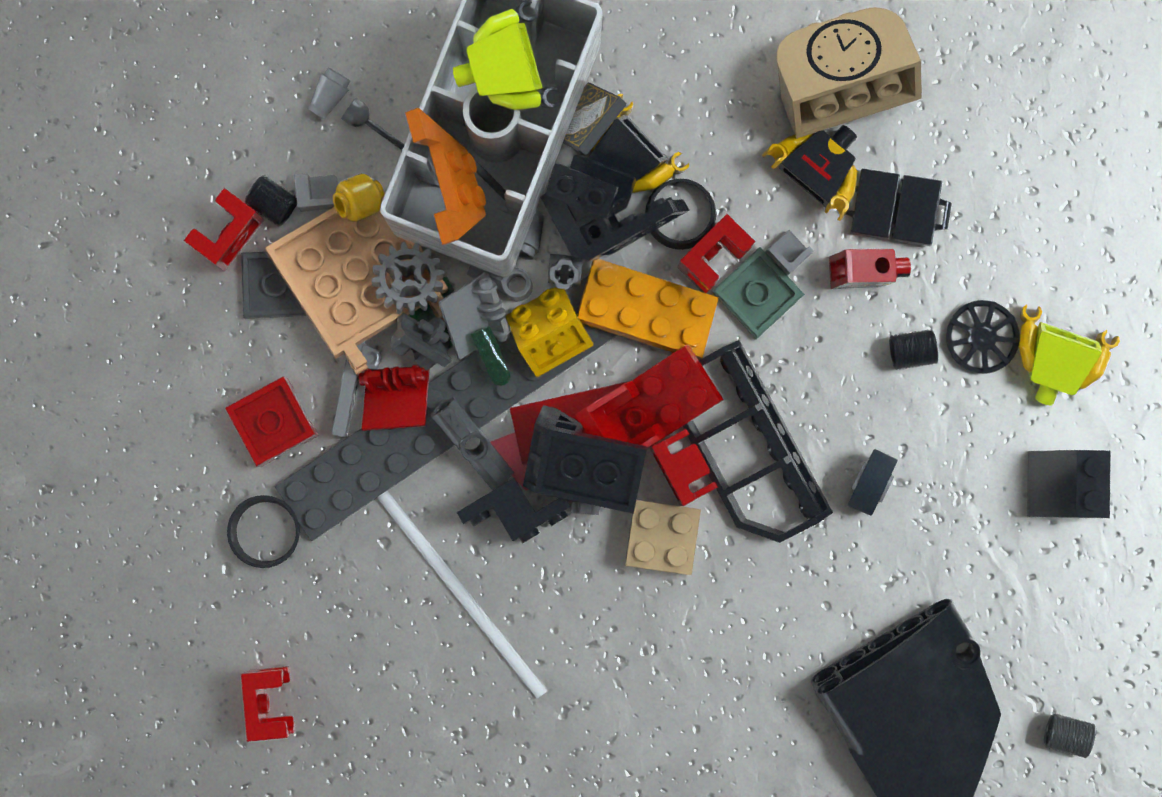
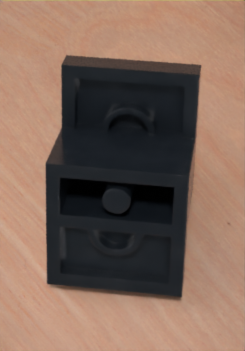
[456,478,570,544]

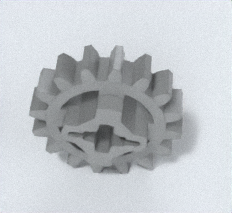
[372,242,444,315]

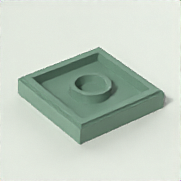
[712,247,805,339]

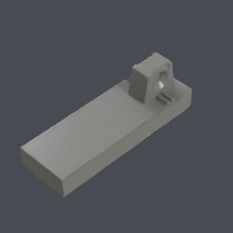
[332,341,381,438]

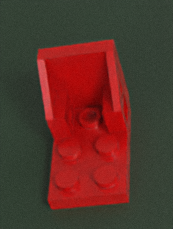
[575,344,724,449]

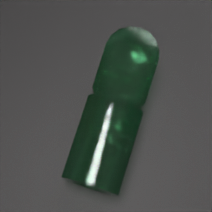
[470,325,511,386]

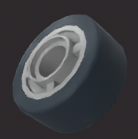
[848,449,898,516]

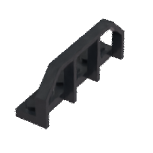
[682,340,833,543]

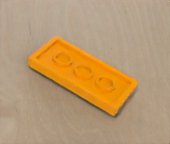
[577,259,719,360]

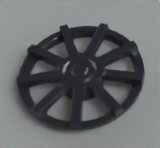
[946,300,1020,374]

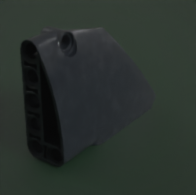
[811,599,1001,797]

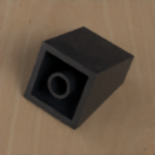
[1027,450,1111,518]

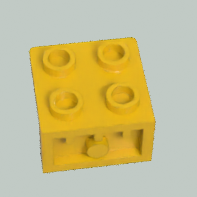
[506,286,594,377]

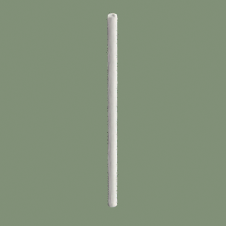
[377,491,547,699]

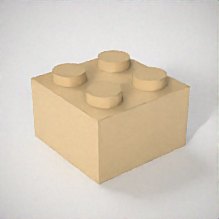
[625,500,701,575]

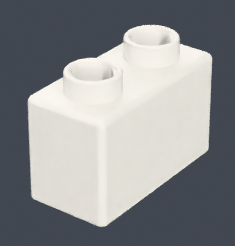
[380,0,602,277]

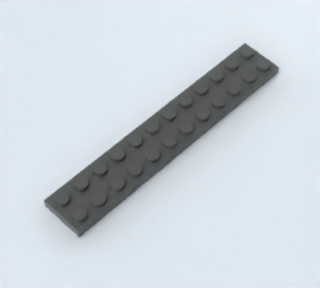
[275,276,618,541]

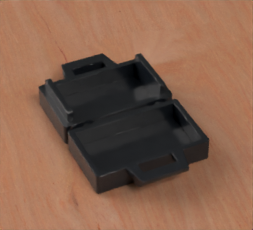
[845,168,952,246]

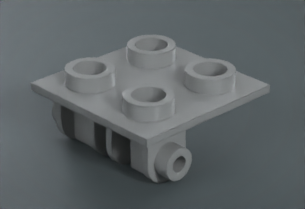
[438,271,511,360]

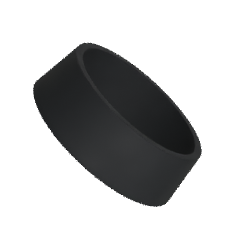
[645,179,716,250]
[227,495,300,568]

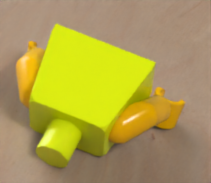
[1019,304,1120,406]

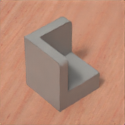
[294,174,338,212]
[765,230,814,276]

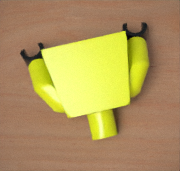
[453,0,560,110]

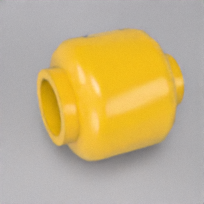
[333,173,384,222]

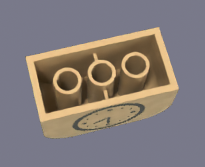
[777,7,922,138]

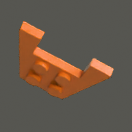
[405,108,486,245]

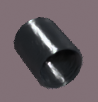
[244,175,297,227]
[889,329,938,370]

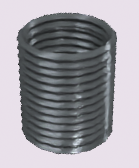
[1044,713,1096,758]

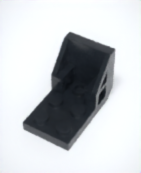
[540,194,690,261]
[523,405,648,514]

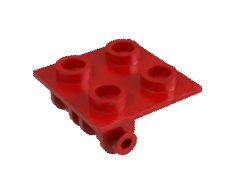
[359,365,430,431]

